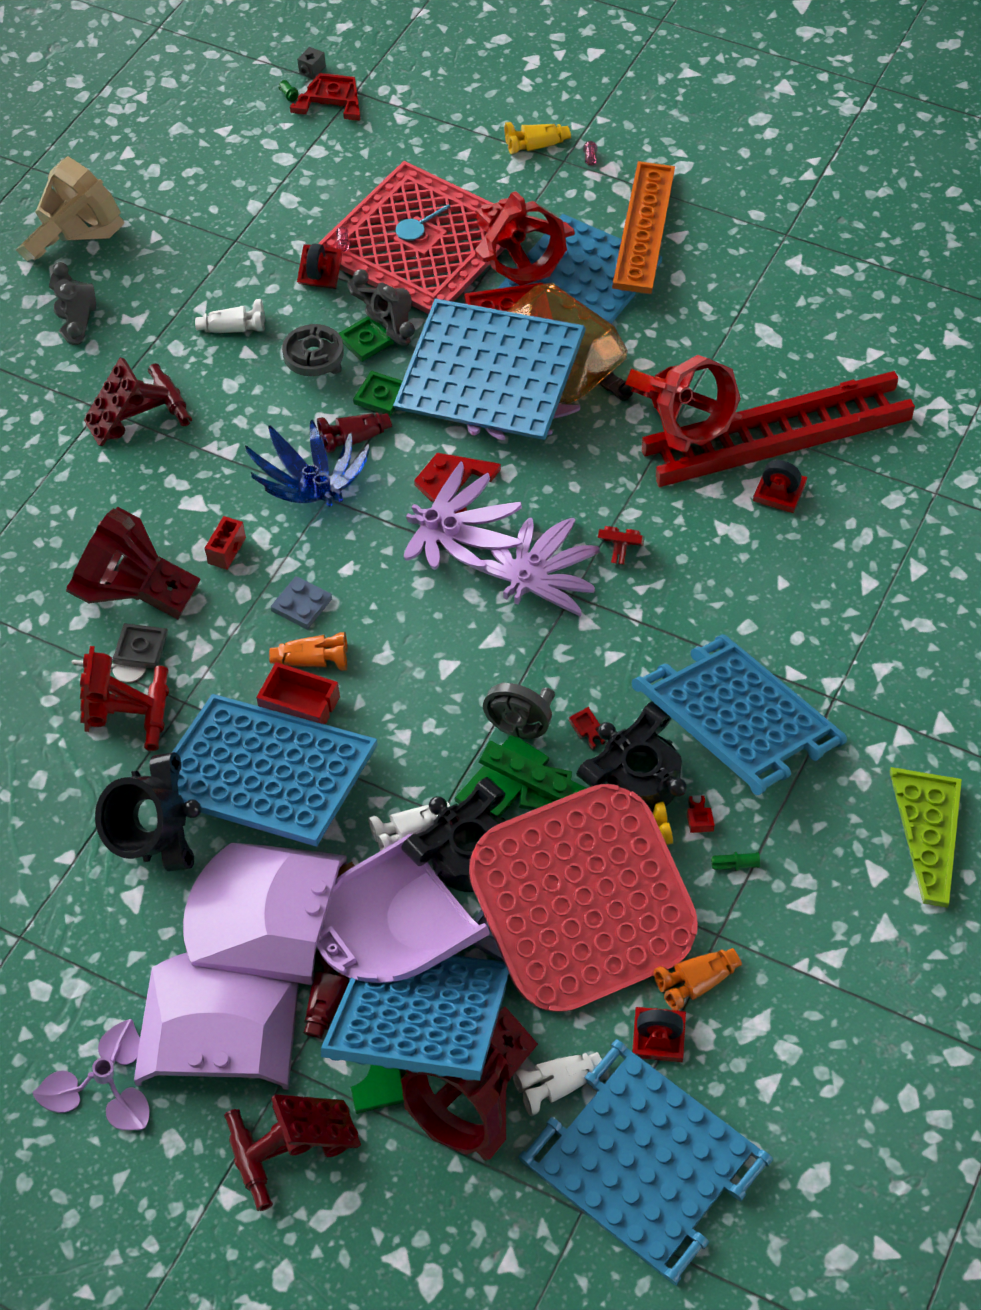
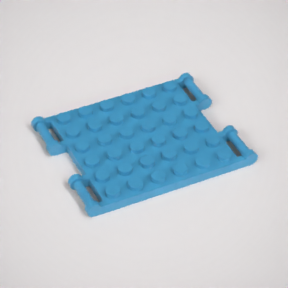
[631,634,847,795]
[518,1039,773,1285]

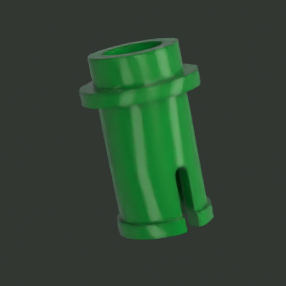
[278,80,299,101]

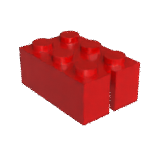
[256,662,340,725]

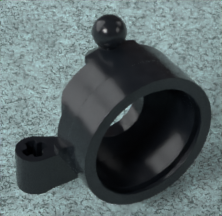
[576,701,687,812]
[95,752,202,872]
[401,777,506,892]

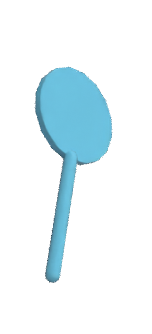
[396,204,450,241]

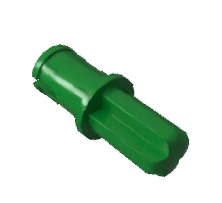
[711,852,760,871]

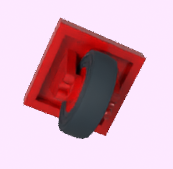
[297,243,343,289]
[753,460,808,513]
[632,1007,686,1062]

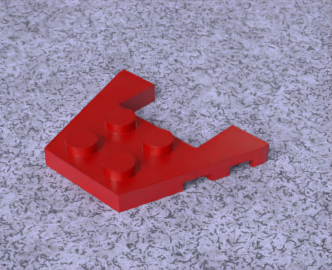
[290,73,361,121]
[414,453,501,513]

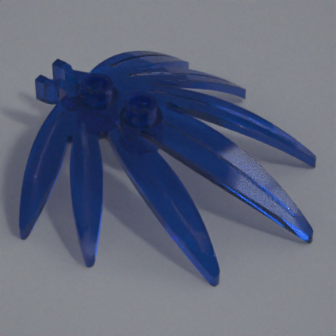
[245,420,370,507]

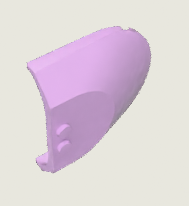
[317,834,490,983]

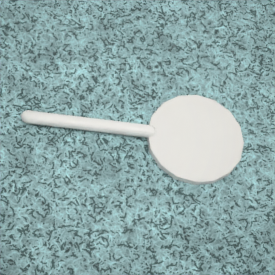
[72,660,146,683]

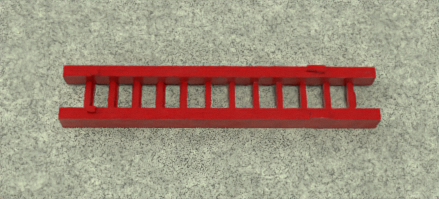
[641,371,915,487]

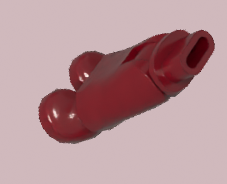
[317,413,392,453]
[303,950,349,1039]

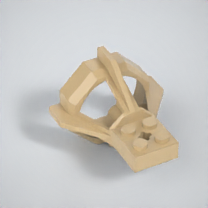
[16,156,124,261]

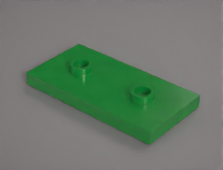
[455,735,549,817]

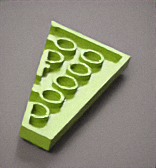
[889,767,962,908]

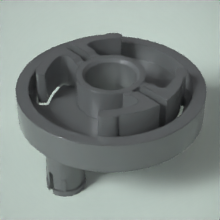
[282,324,344,376]
[483,683,555,739]

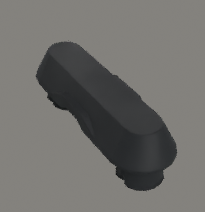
[587,358,633,401]

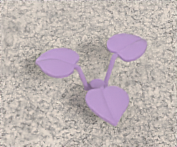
[33,1019,149,1130]

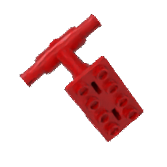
[80,646,169,751]

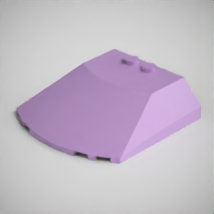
[183,843,347,985]
[134,952,299,1090]

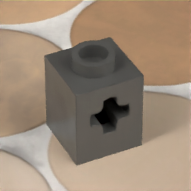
[297,47,326,79]

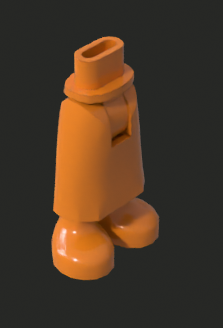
[269,632,348,671]
[653,948,742,1010]

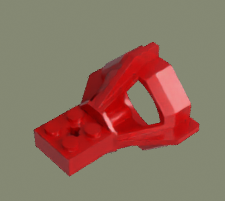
[475,191,575,286]
[625,355,743,453]

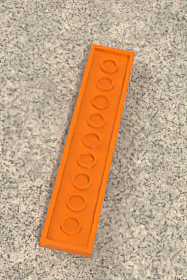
[612,161,675,294]

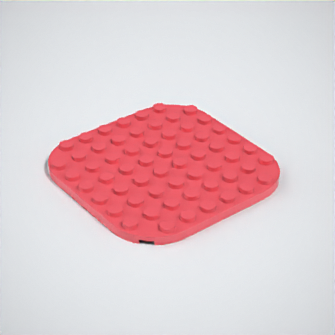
[469,784,698,1012]

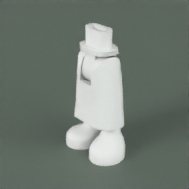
[195,299,265,333]
[368,802,450,851]
[512,1052,602,1116]

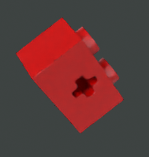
[204,516,246,570]

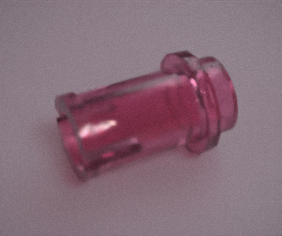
[583,141,598,166]
[335,227,351,252]

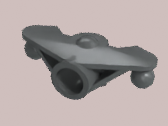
[49,262,96,345]
[347,269,415,346]

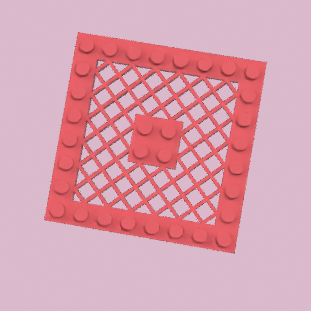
[318,161,505,314]

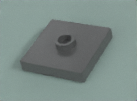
[112,623,168,669]

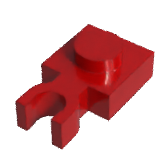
[568,706,606,750]
[687,795,715,833]

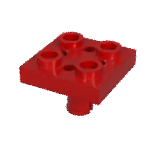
[598,526,645,565]

